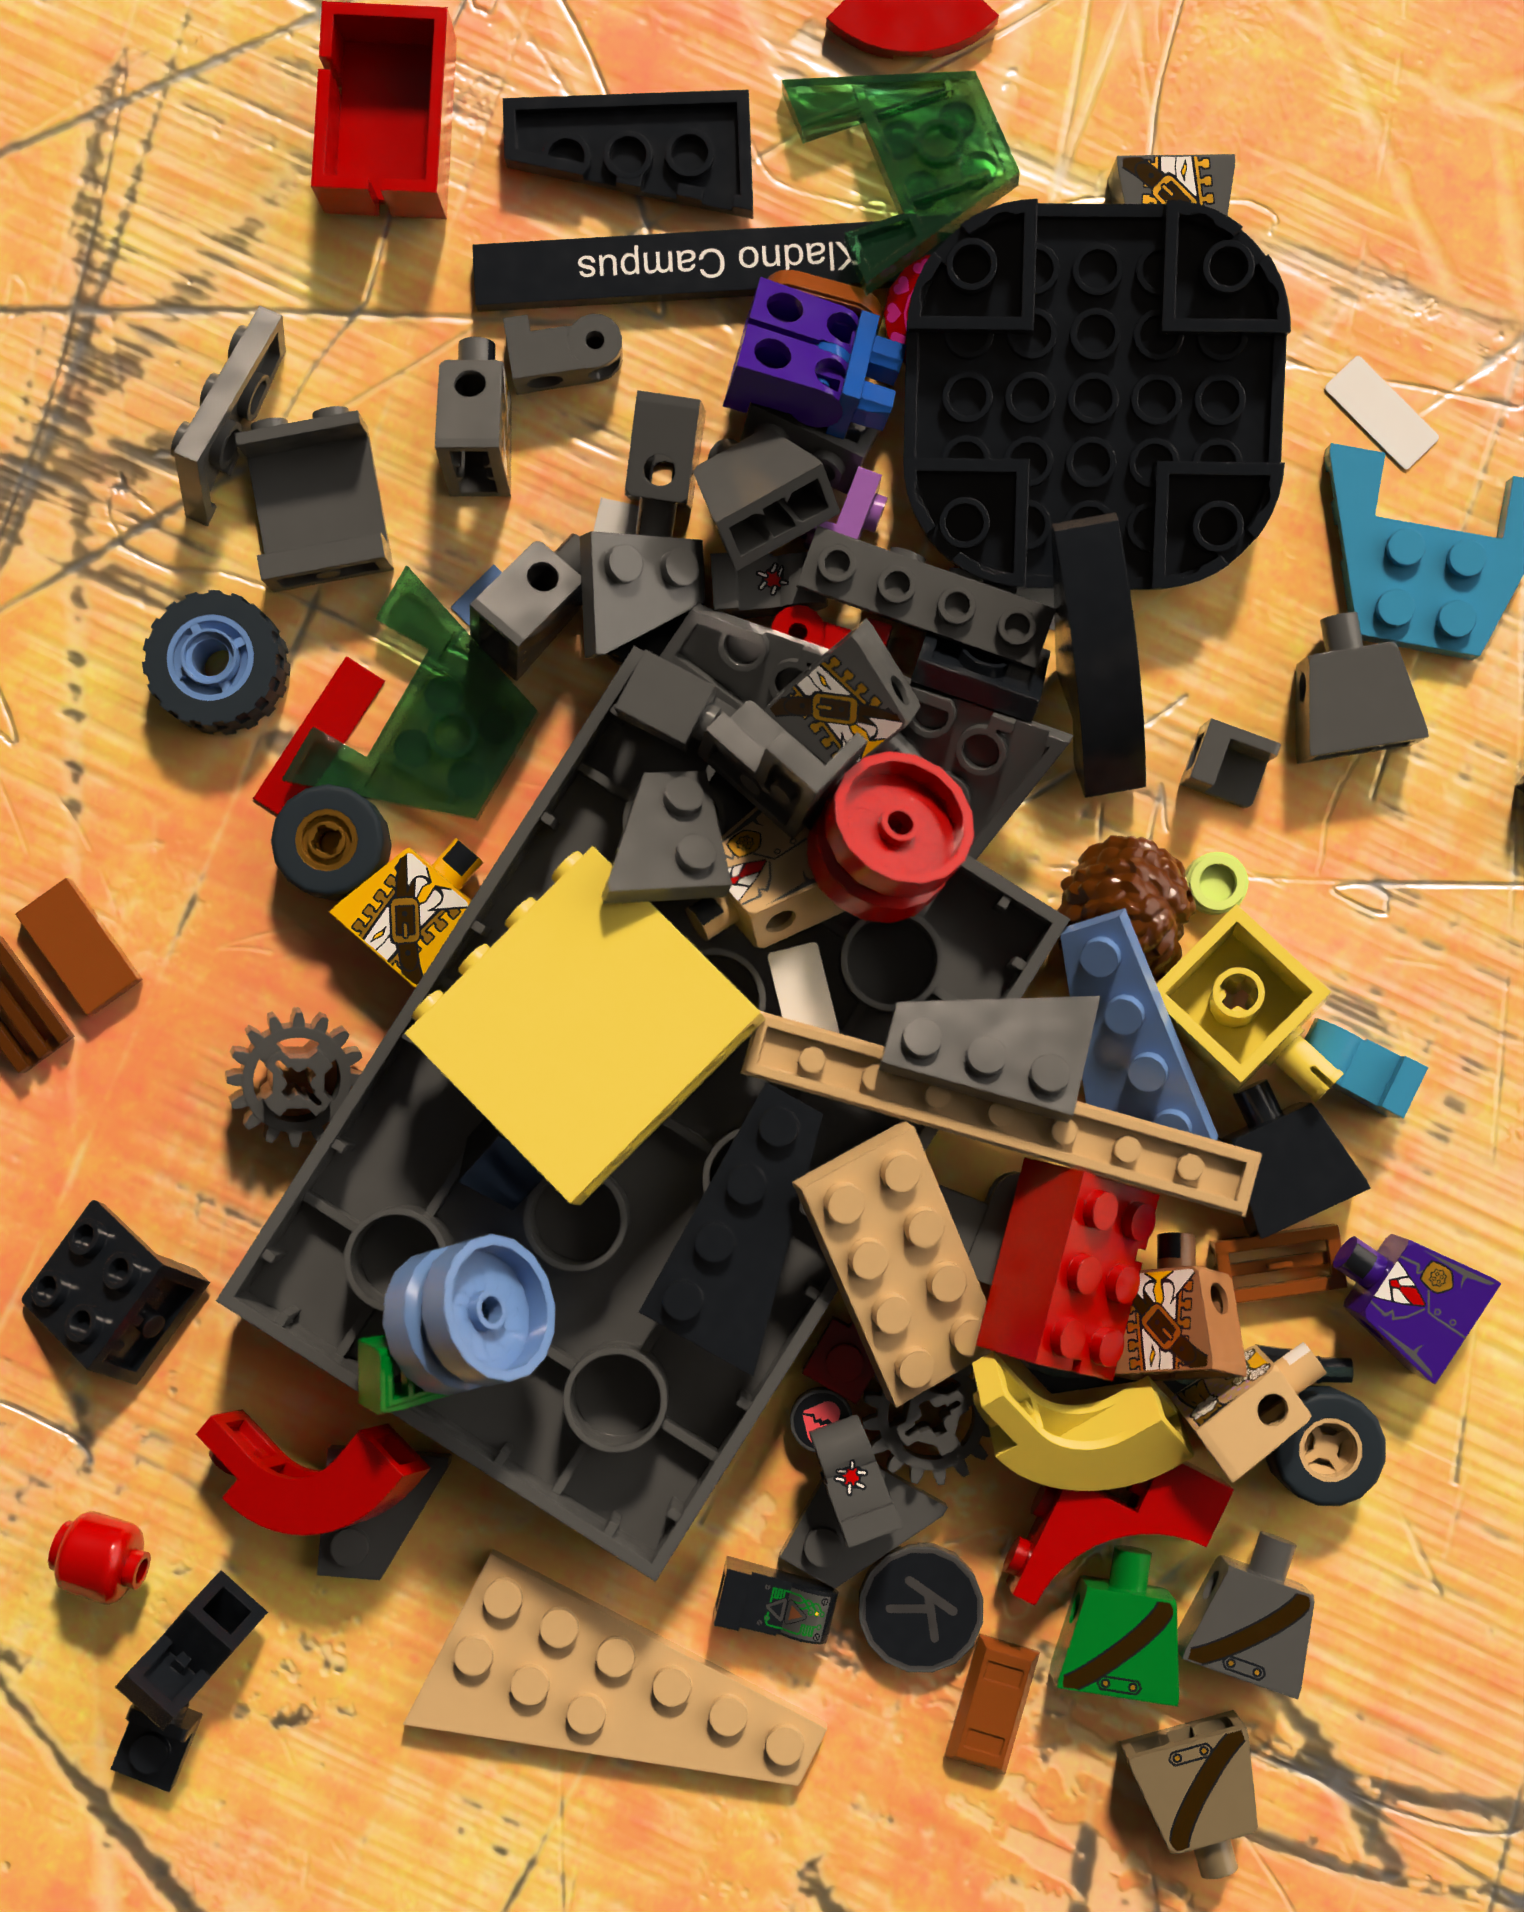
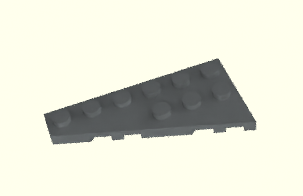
[659,603,1073,860]

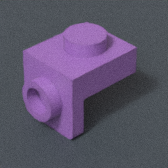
[799,466,888,550]

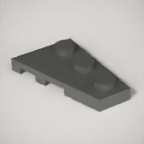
[878,996,1100,1123]

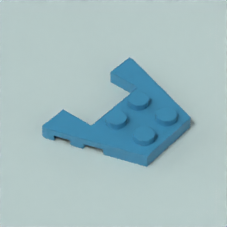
[1324,443,1524,660]

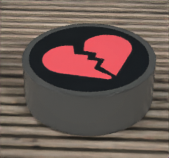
[790,1387,853,1452]

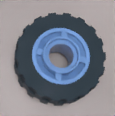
[142,590,290,735]

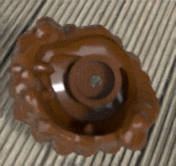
[1057,835,1196,981]

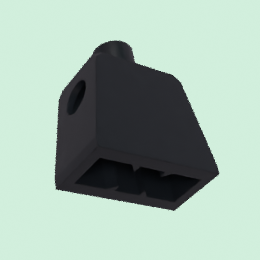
[1221,1079,1371,1239]

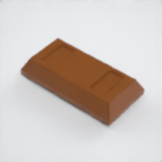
[944,1633,1040,1775]

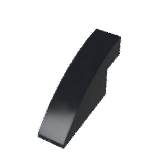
[1052,513,1146,798]

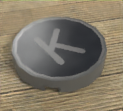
[858,1543,983,1672]

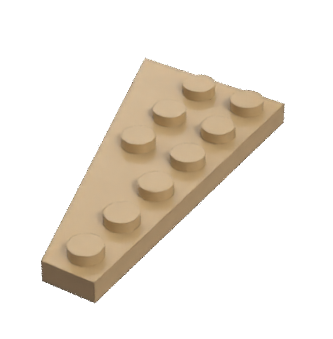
[403,1549,827,1786]

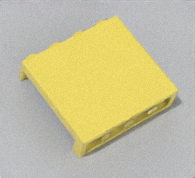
[404,846,765,1205]

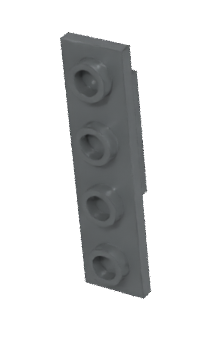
[796,526,1056,670]

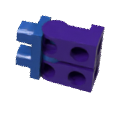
[723,277,906,439]

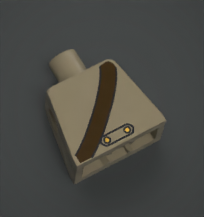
[1119,1710,1258,1879]

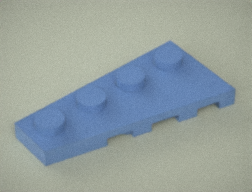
[1060,908,1218,1176]

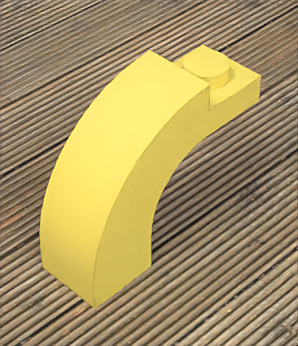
[972,1351,1195,1491]

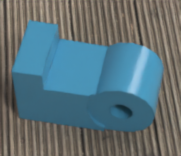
[1305,1018,1429,1119]

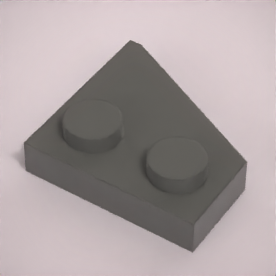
[602,771,732,904]
[317,1444,452,1580]
[780,1464,948,1589]

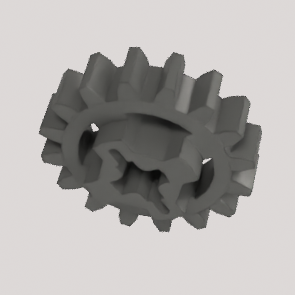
[225,1007,363,1147]
[862,1364,991,1485]

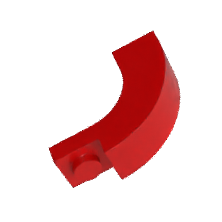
[196,1409,431,1535]

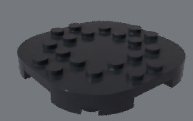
[903,199,1291,590]

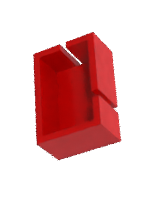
[311,1,457,219]
[976,1157,1160,1381]

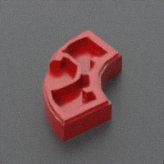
[826,0,999,59]

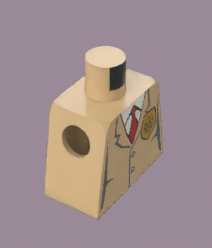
[686,807,844,948]

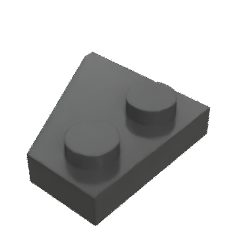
[579,531,705,658]

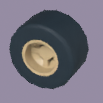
[1265,1386,1386,1506]

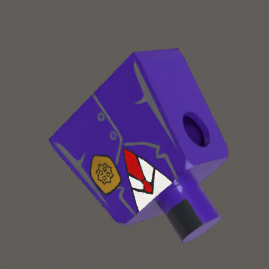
[1333,1233,1502,1384]

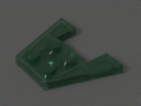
[781,71,1020,296]
[282,565,539,821]

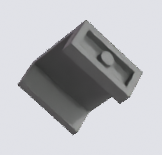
[234,406,394,592]

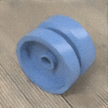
[383,1234,555,1395]

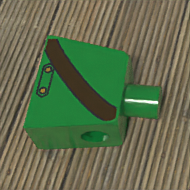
[1049,1545,1179,1707]

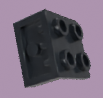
[22,1200,210,1385]

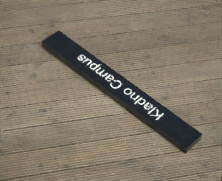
[472,216,964,312]

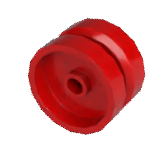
[807,751,974,923]

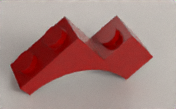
[1003,1461,1234,1606]

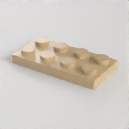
[792,1120,992,1408]

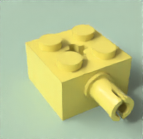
[1156,904,1344,1103]

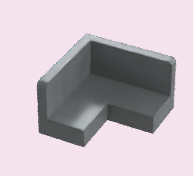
[697,701,868,839]

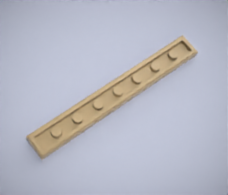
[741,1011,1262,1217]

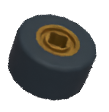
[271,784,392,901]

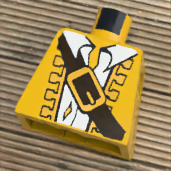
[329,838,484,988]

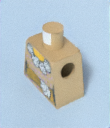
[1170,1342,1327,1483]

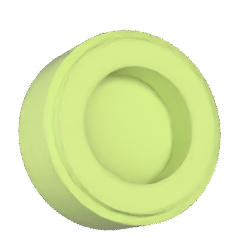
[1185,852,1249,915]

